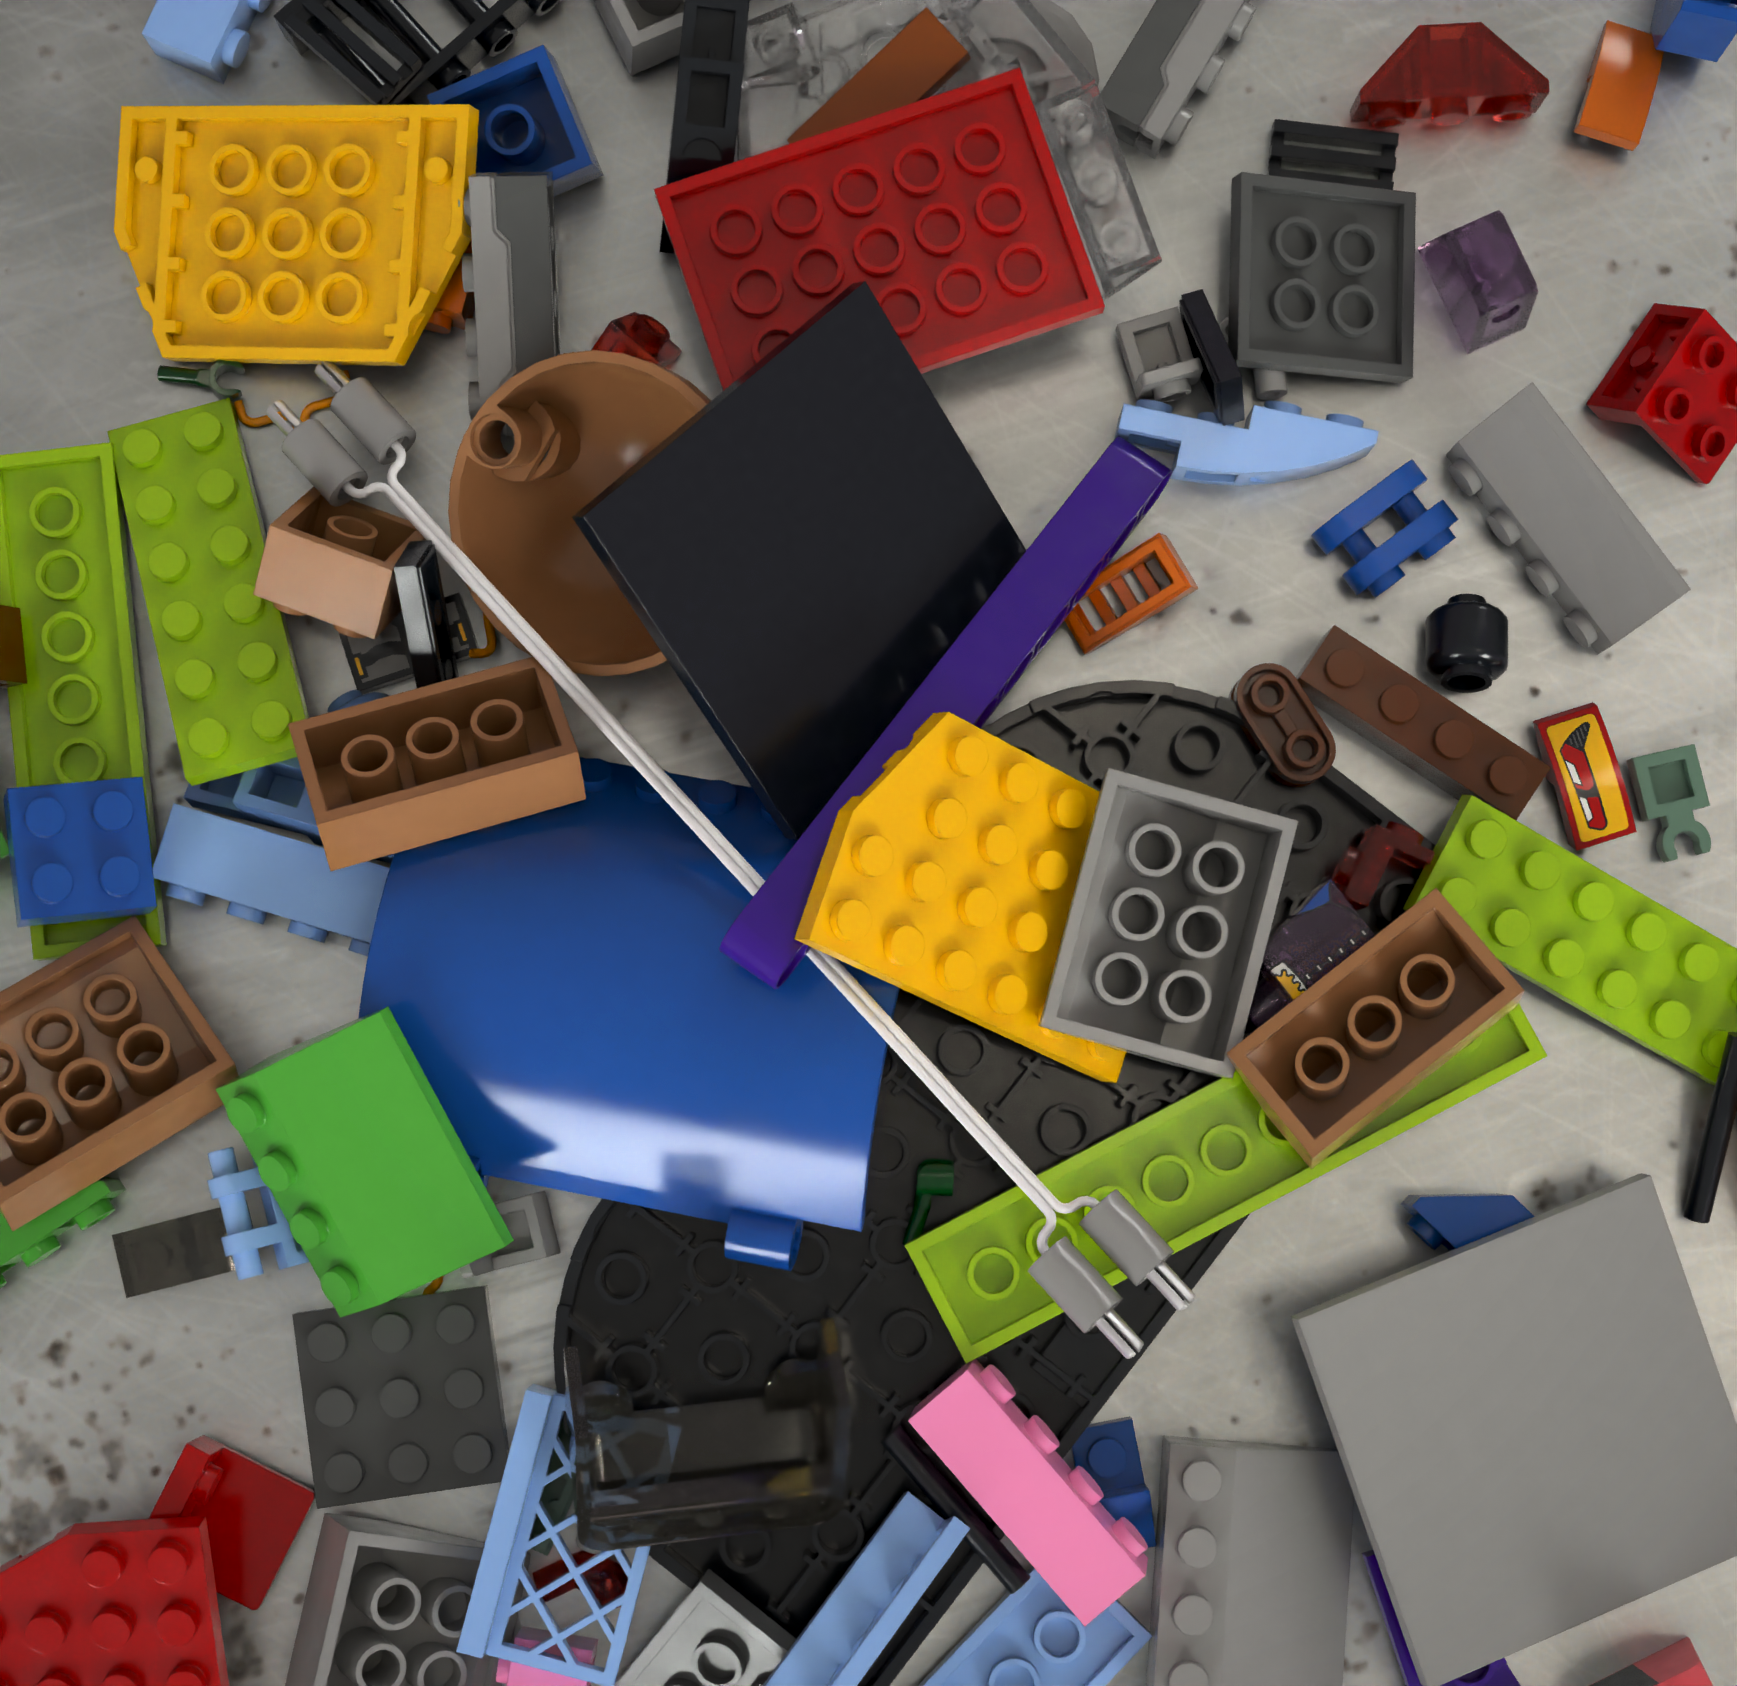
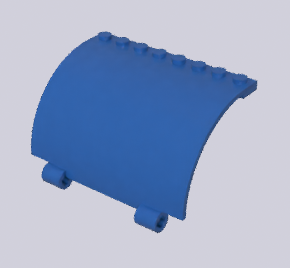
[358,757,900,1271]

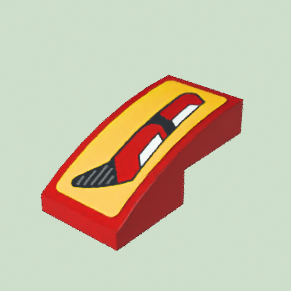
[1533,702,1637,851]

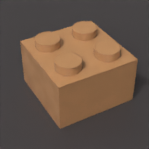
[253,487,427,640]

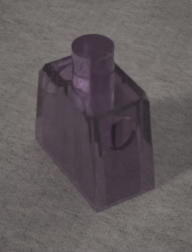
[1418,210,1538,354]

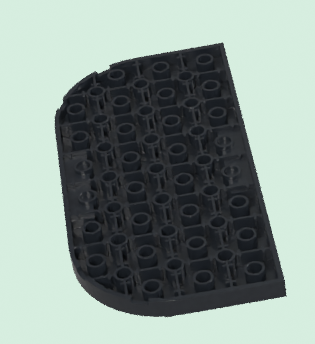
[553,680,1435,1686]

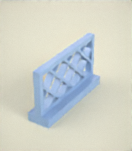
[456,1384,682,1686]

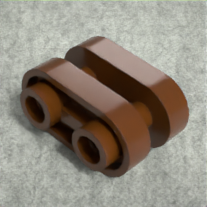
[1228,663,1336,787]

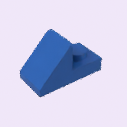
[1071,1416,1156,1548]

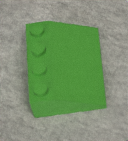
[216,1006,514,1318]

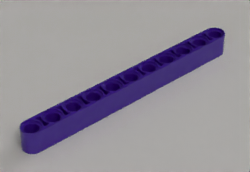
[719,436,1173,990]

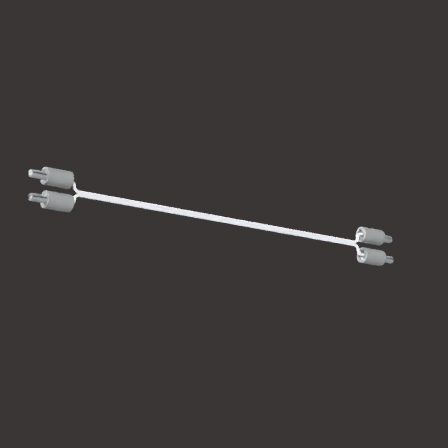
[266,361,1195,1359]

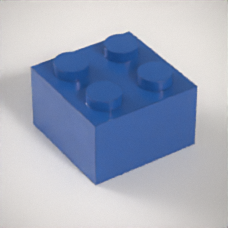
[427,45,603,197]
[3,777,157,927]

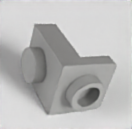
[1115,306,1203,403]
[460,1190,561,1279]

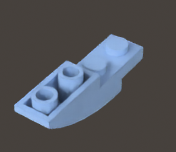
[1114,399,1379,486]

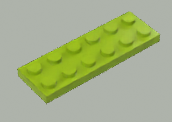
[107,398,309,786]
[1403,795,1737,1087]

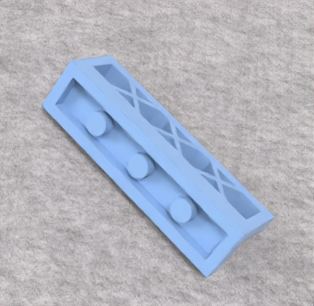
[763,1491,970,1686]

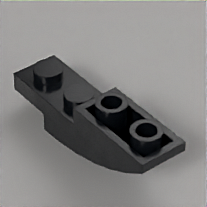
[659,0,750,254]

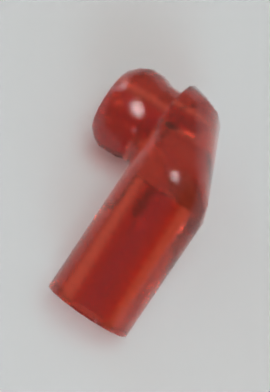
[532,1550,628,1609]

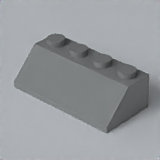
[1446,382,1691,655]

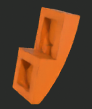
[1573,20,1664,151]

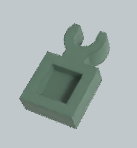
[1627,744,1711,863]

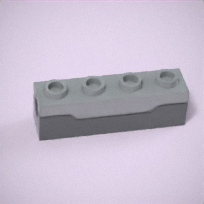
[1091,0,1257,159]
[458,171,560,437]

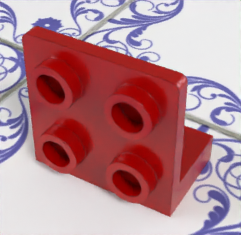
[1586,303,1737,484]
[148,1435,316,1610]

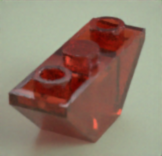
[1350,22,1550,129]

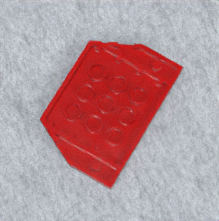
[0,1516,229,1686]

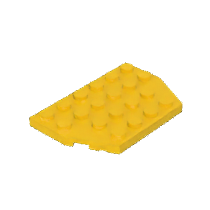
[114,104,479,366]
[794,712,1126,1083]

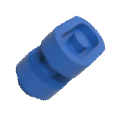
[1311,459,1459,598]

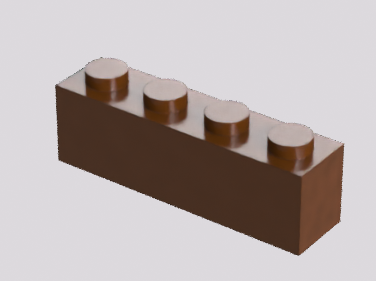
[1296,625,1551,820]

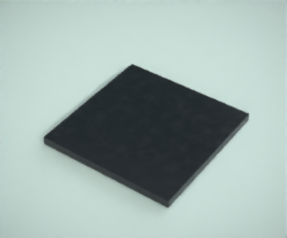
[572,281,1026,840]

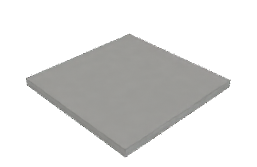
[1291,1173,1737,1686]

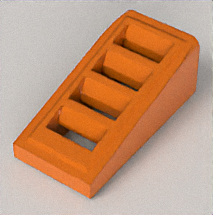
[1064,533,1198,654]

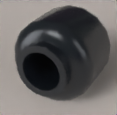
[1425,594,1508,693]

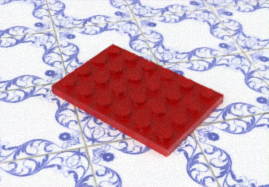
[654,67,1105,391]

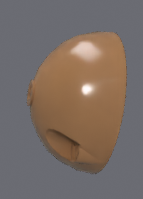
[448,350,712,676]

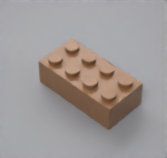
[288,657,586,871]

